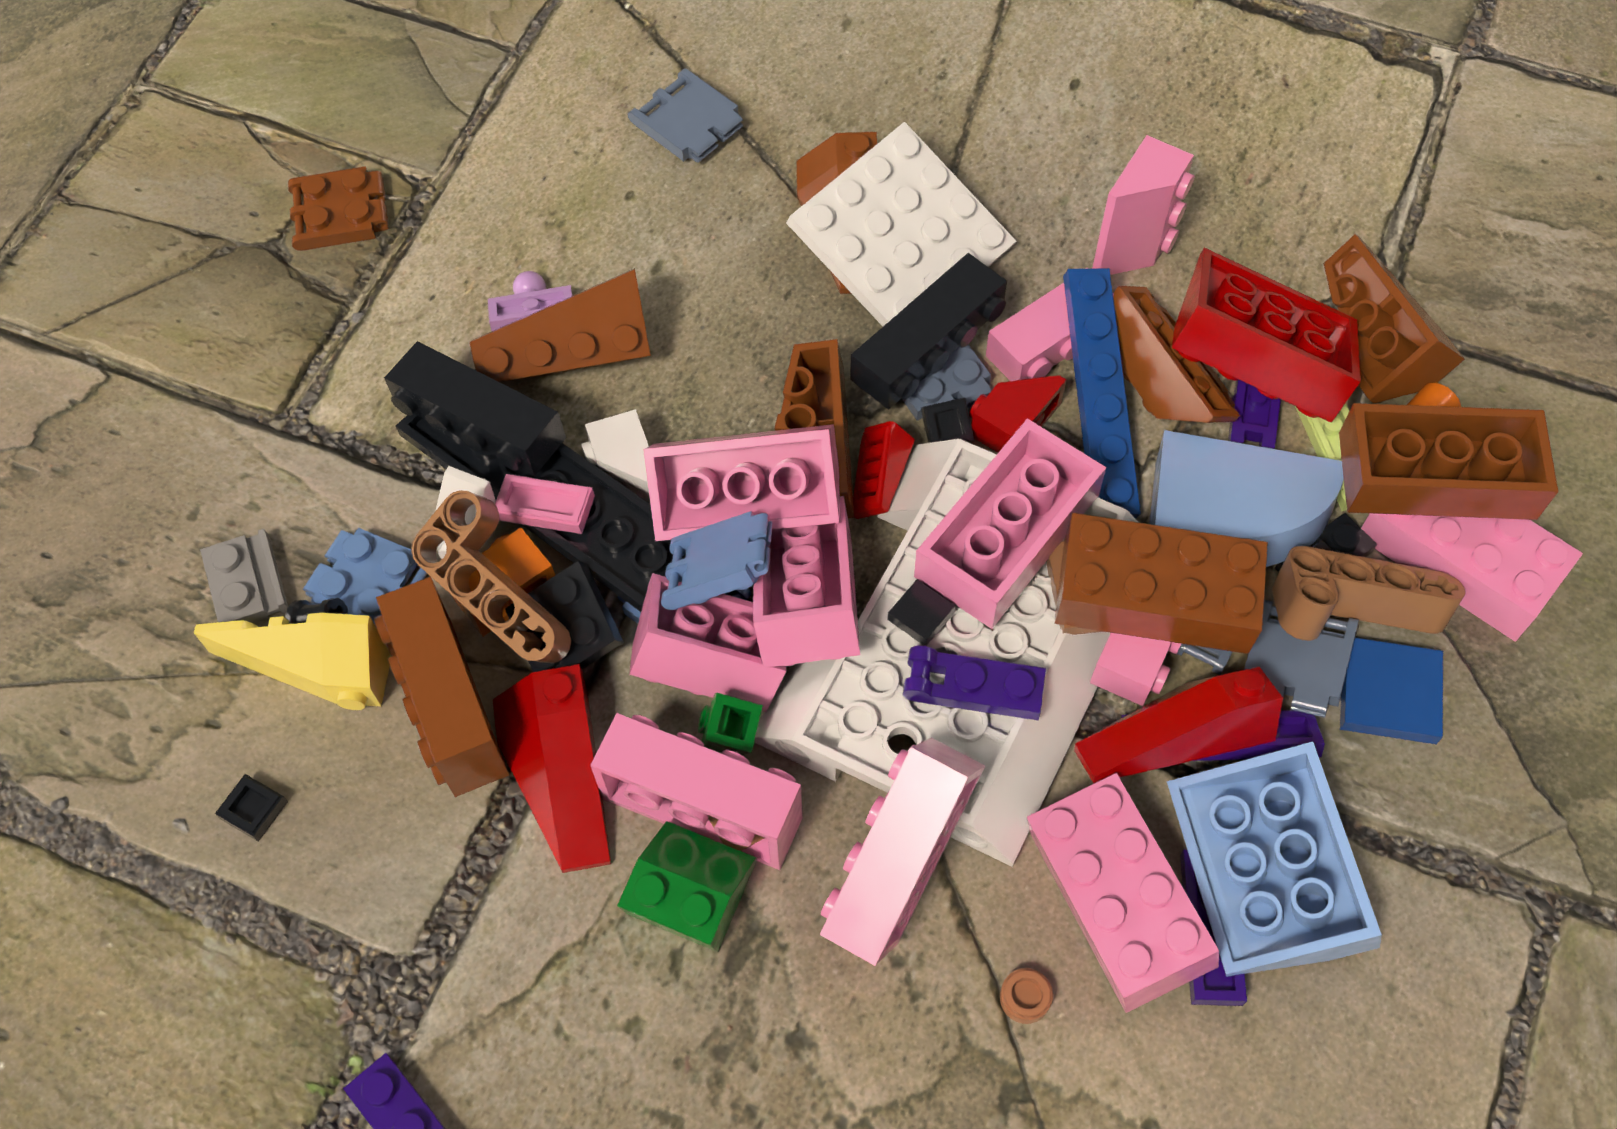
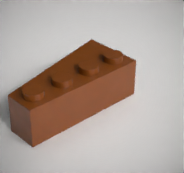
[470,268,651,382]
[774,339,855,518]

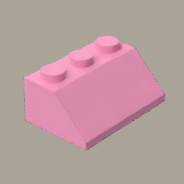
[1092,135,1195,275]
[629,573,786,712]

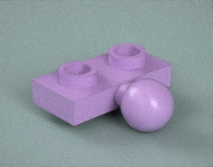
[488,271,573,331]

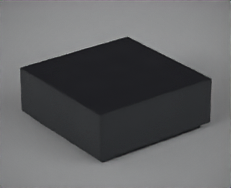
[920,397,974,443]
[887,579,955,646]
[215,774,288,842]

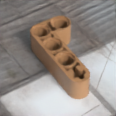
[411,490,571,663]
[1272,546,1465,641]

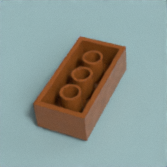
[1339,403,1558,520]
[1054,513,1268,654]
[374,577,509,797]

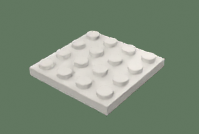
[786,122,1017,326]

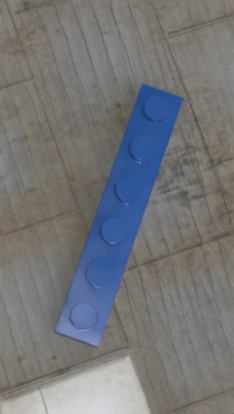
[1063,268,1141,519]

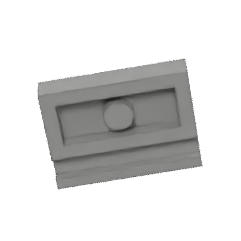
[200,529,288,624]

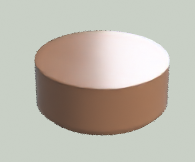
[1000,968,1053,1024]

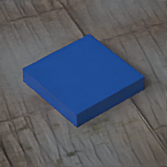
[1340,638,1443,745]

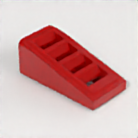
[853,421,915,519]

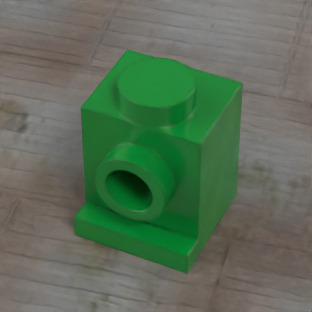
[698,693,763,755]

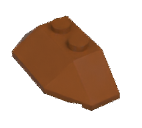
[1113,286,1240,423]

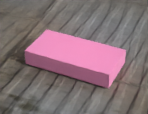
[495,474,595,534]

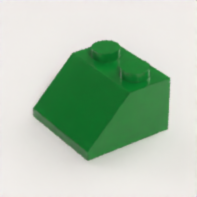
[617,821,757,952]

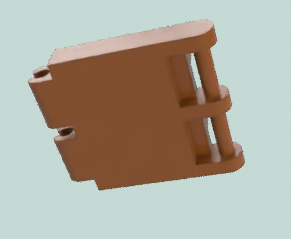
[288,166,389,251]

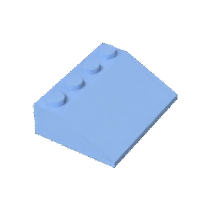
[1166,742,1382,977]

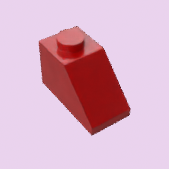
[969,375,1066,453]

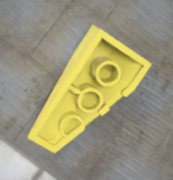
[194,613,391,710]

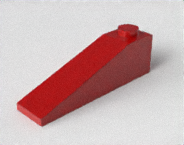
[493,664,611,873]
[1074,667,1283,784]

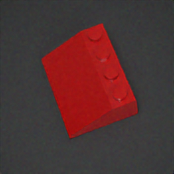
[1172,247,1361,423]

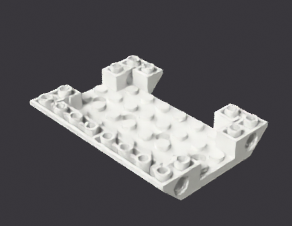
[754,439,1138,867]

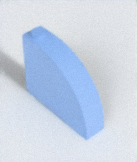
[1149,430,1344,567]

